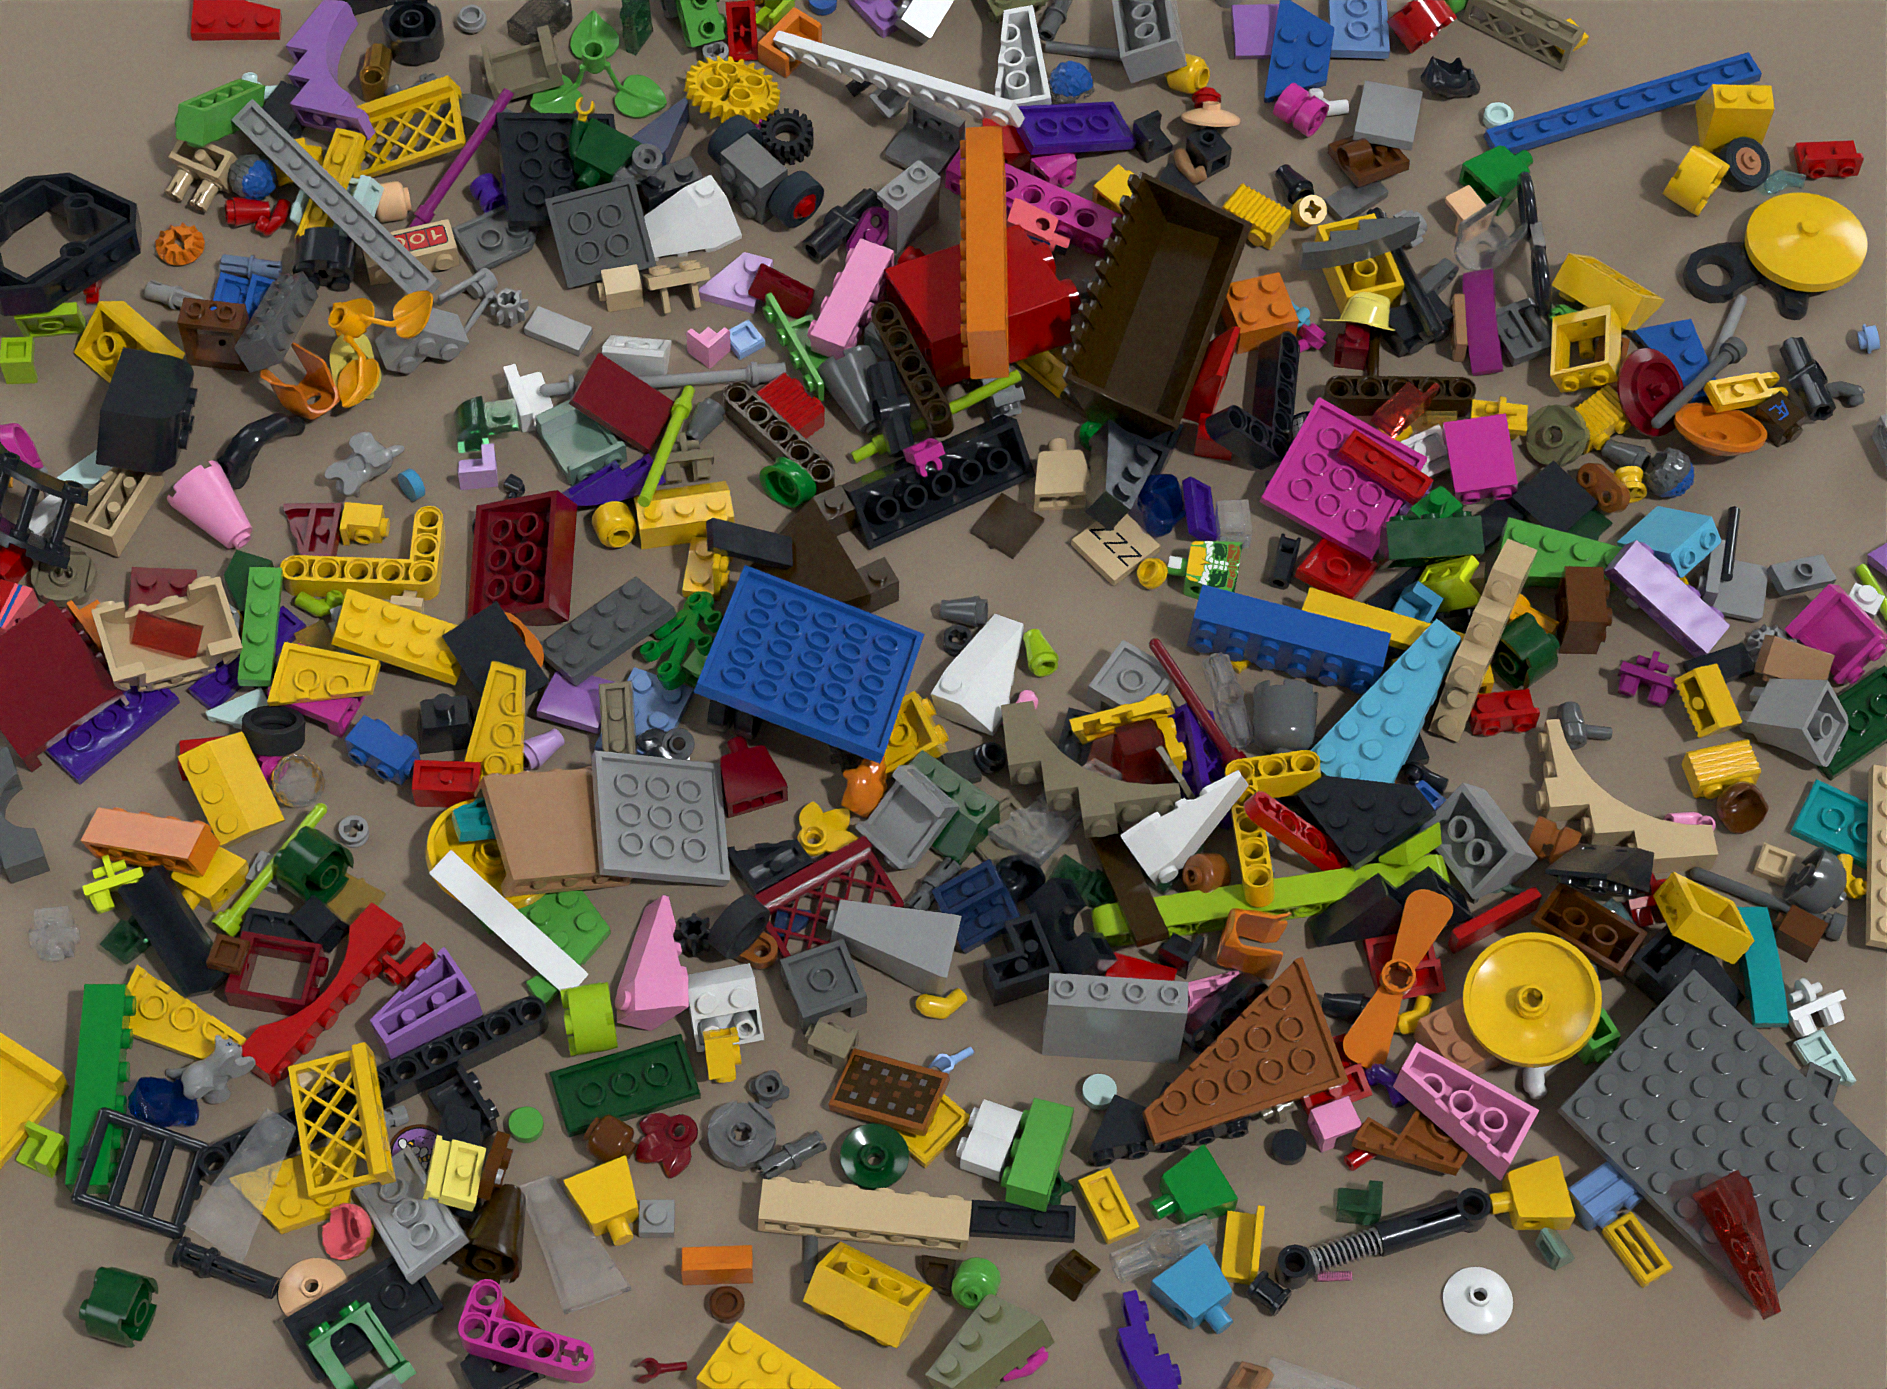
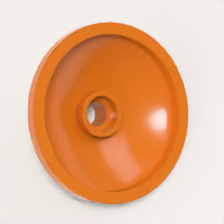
[1674,403,1767,456]

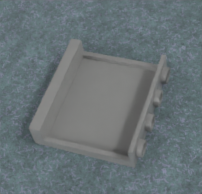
[1042,973,1188,1064]

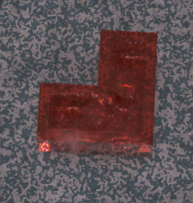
[1110,718,1173,785]

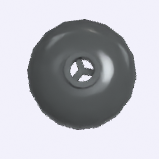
[1253,679,1319,755]

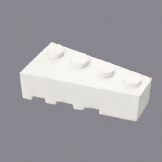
[995,5,1052,106]

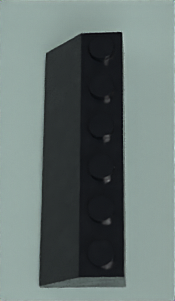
[841,414,1036,550]

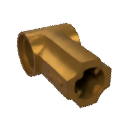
[359,43,393,102]

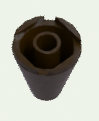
[452,1184,526,1284]

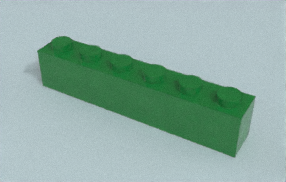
[65,984,136,1194]

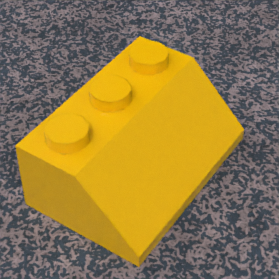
[1551,253,1665,332]
[74,301,185,383]
[633,481,735,550]
[177,731,285,849]
[803,1241,933,1349]

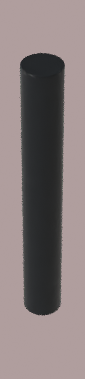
[1720,506,1741,582]

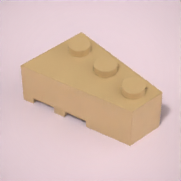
[56,467,165,557]

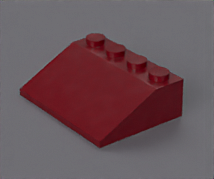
[467,490,577,626]

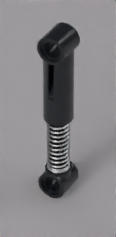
[1274,1188,1491,1290]

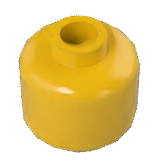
[1164,53,1210,94]
[592,501,637,548]

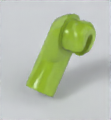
[295,590,344,617]

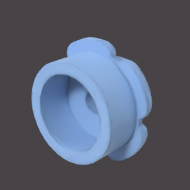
[1857,324,1880,354]

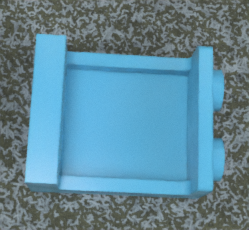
[1616,506,1721,578]

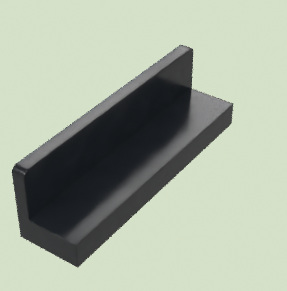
[117,865,230,997]

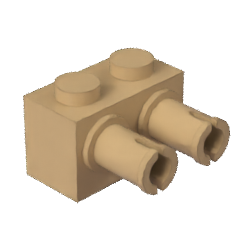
[164,139,237,213]

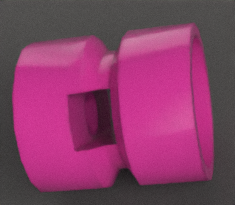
[1273,83,1329,137]

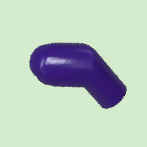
[1364,1064,1409,1108]

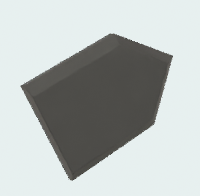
[452,205,541,273]

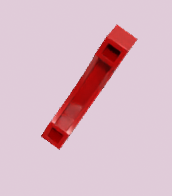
[241,902,406,1087]

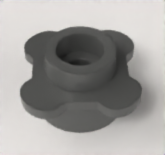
[749,1070,790,1109]

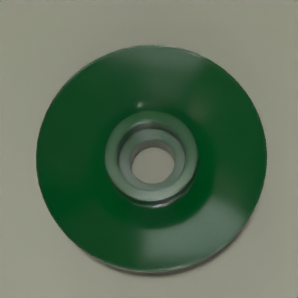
[840,1123,909,1190]

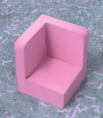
[686,327,731,369]
[1307,1096,1362,1152]

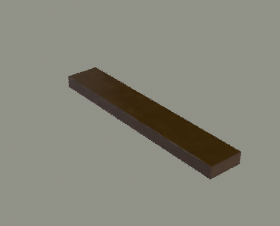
[1074,807,1169,948]

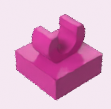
[903,438,945,477]

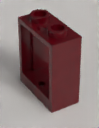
[224,931,329,1016]

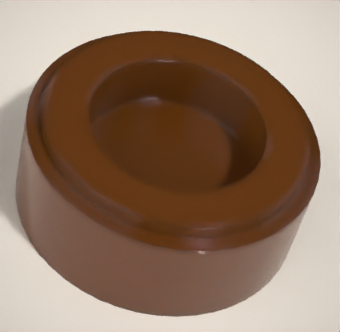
[709,1286,745,1324]

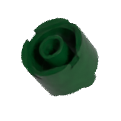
[1492,612,1560,690]
[273,826,354,904]
[79,1266,158,1348]

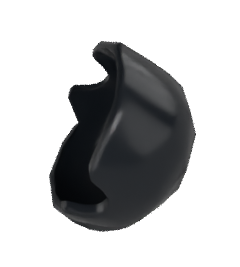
[995,854,1046,904]

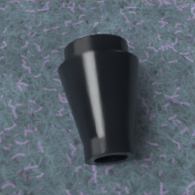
[1275,164,1314,204]
[1321,992,1371,1024]

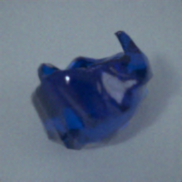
[1137,474,1186,537]
[128,1077,200,1127]

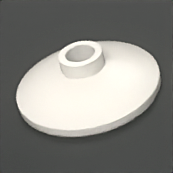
[1442,1267,1513,1335]

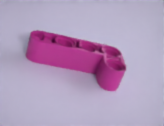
[458,1279,596,1383]

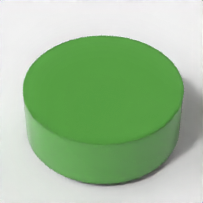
[509,1106,544,1143]

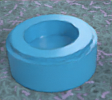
[398,468,425,501]

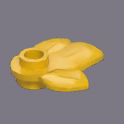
[797,801,859,856]

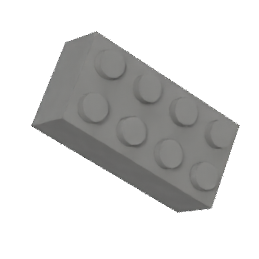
[1112,0,1187,83]

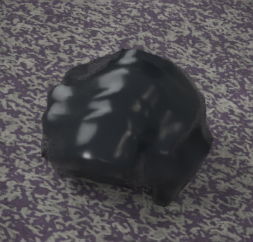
[1421,55,1480,98]

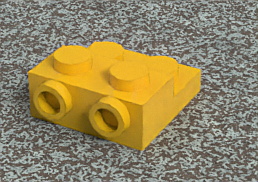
[884,690,949,779]

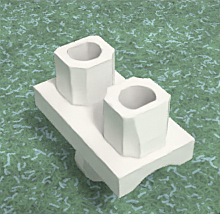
[1787,978,1846,1038]

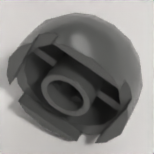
[1782,847,1847,914]

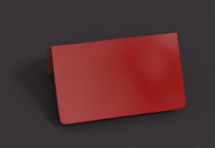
[412,760,482,808]

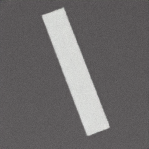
[429,850,589,991]

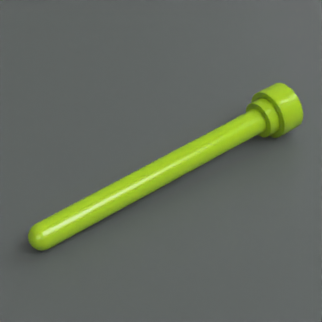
[211,803,327,937]

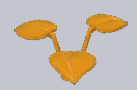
[328,290,433,408]

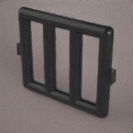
[70,1107,209,1239]

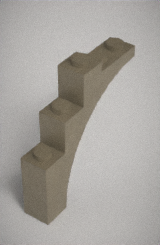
[1001,701,1181,838]

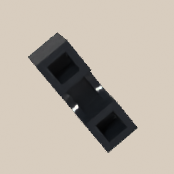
[1025,877,1118,976]

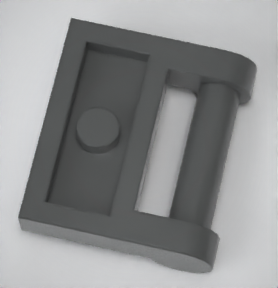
[1496,298,1552,366]

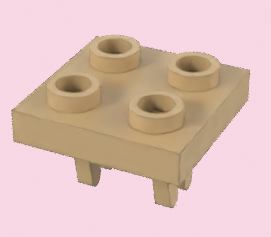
[642,259,711,314]

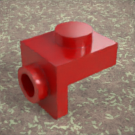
[381,942,436,989]

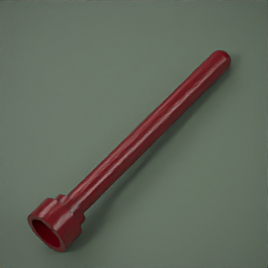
[1149,638,1247,771]

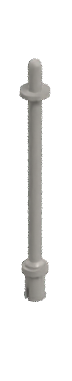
[539,362,786,399]

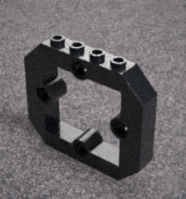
[0,172,142,316]

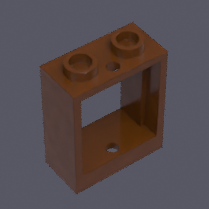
[177,297,249,372]

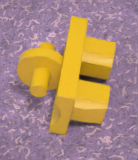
[1471,396,1528,439]

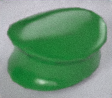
[759,457,816,508]

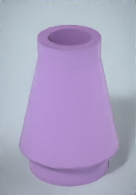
[523,728,565,771]

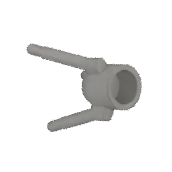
[436,268,498,334]

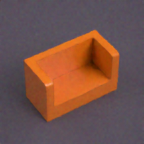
[758,7,822,78]

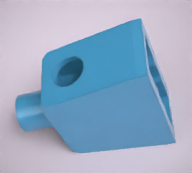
[1149,1243,1233,1334]

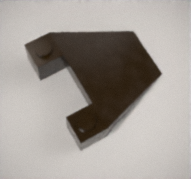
[750,485,899,613]

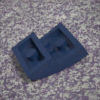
[932,859,1021,954]

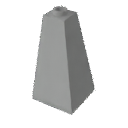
[826,900,962,997]

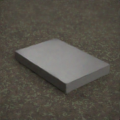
[1353,80,1423,151]

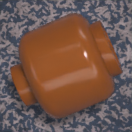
[1182,853,1231,893]

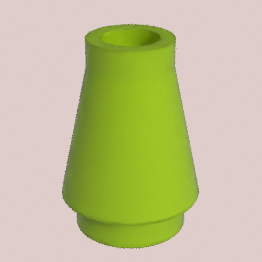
[1023,629,1059,677]

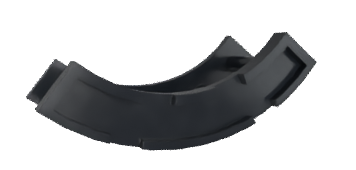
[0,442,88,569]

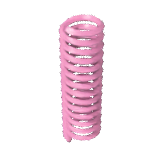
[1317,1271,1353,1282]

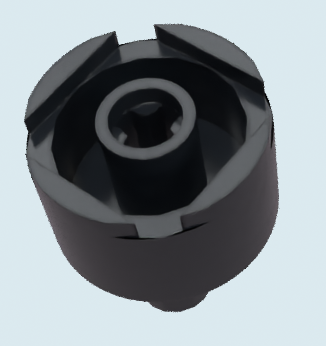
[382,0,445,65]
[292,227,357,291]

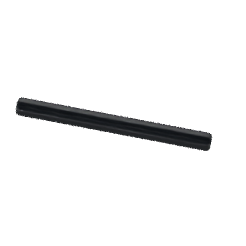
[1366,207,1444,338]

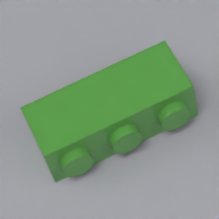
[1001,1097,1074,1212]

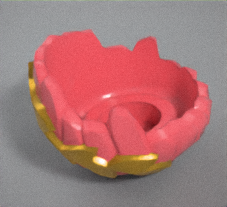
[322,1203,374,1261]

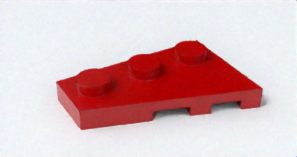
[190,0,282,41]

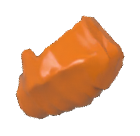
[841,754,887,818]

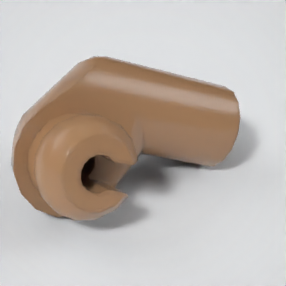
[1173,148,1207,185]

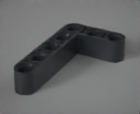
[1205,331,1300,470]

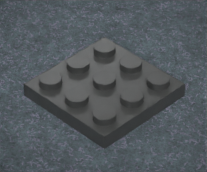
[545,177,657,289]

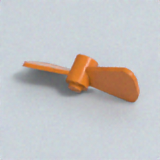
[1343,889,1453,1069]

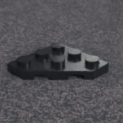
[1297,775,1436,871]

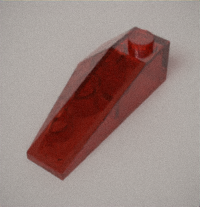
[1692,1170,1781,1320]

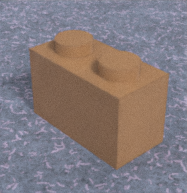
[1754,635,1835,682]

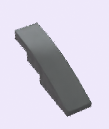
[1298,216,1420,271]

